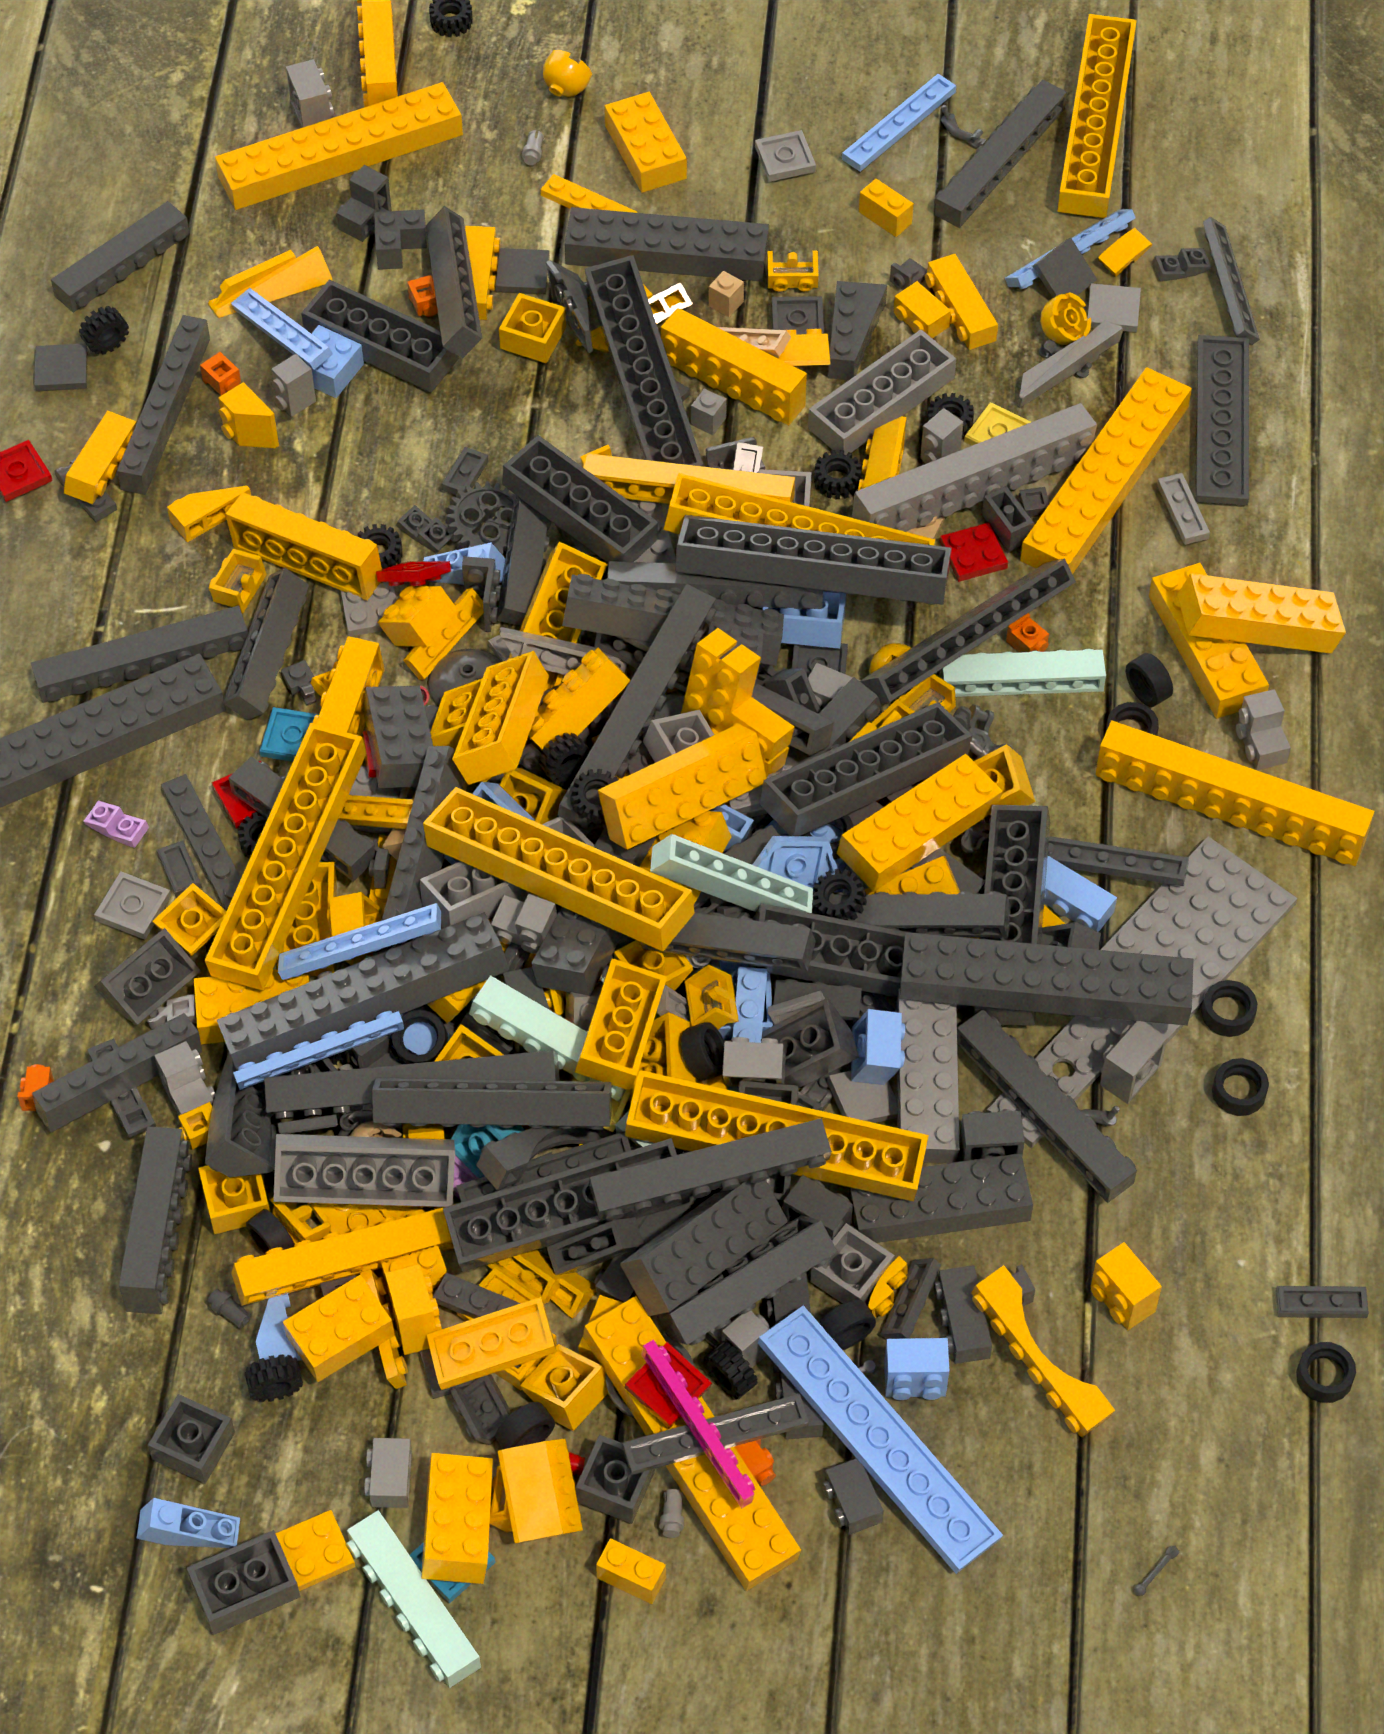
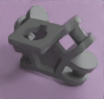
[953,704,1013,760]

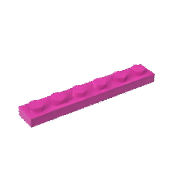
[642,1339,755,1509]

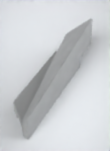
[1018,321,1123,408]
[499,627,627,675]

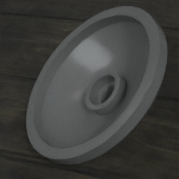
[429,648,502,707]

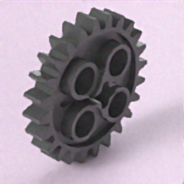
[445,481,515,555]

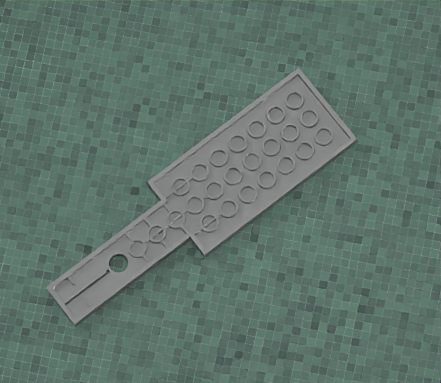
[987,836,1298,1148]

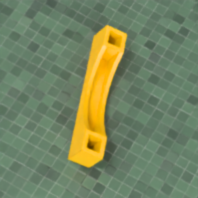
[971,1265,1115,1438]

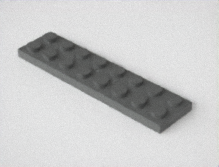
[1195,335,1249,505]

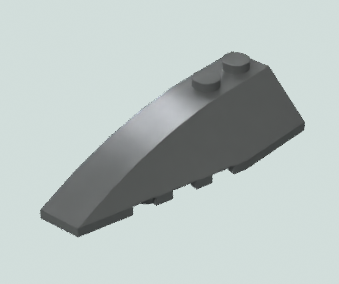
[205,1052,277,1177]

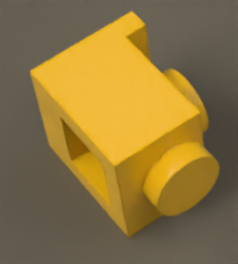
[177,1102,213,1150]

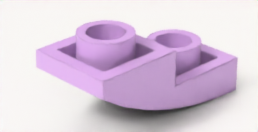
[84,801,149,848]

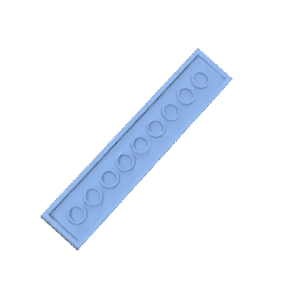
[758,1305,1003,1574]

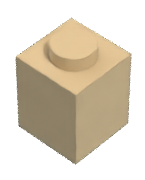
[709,271,744,317]

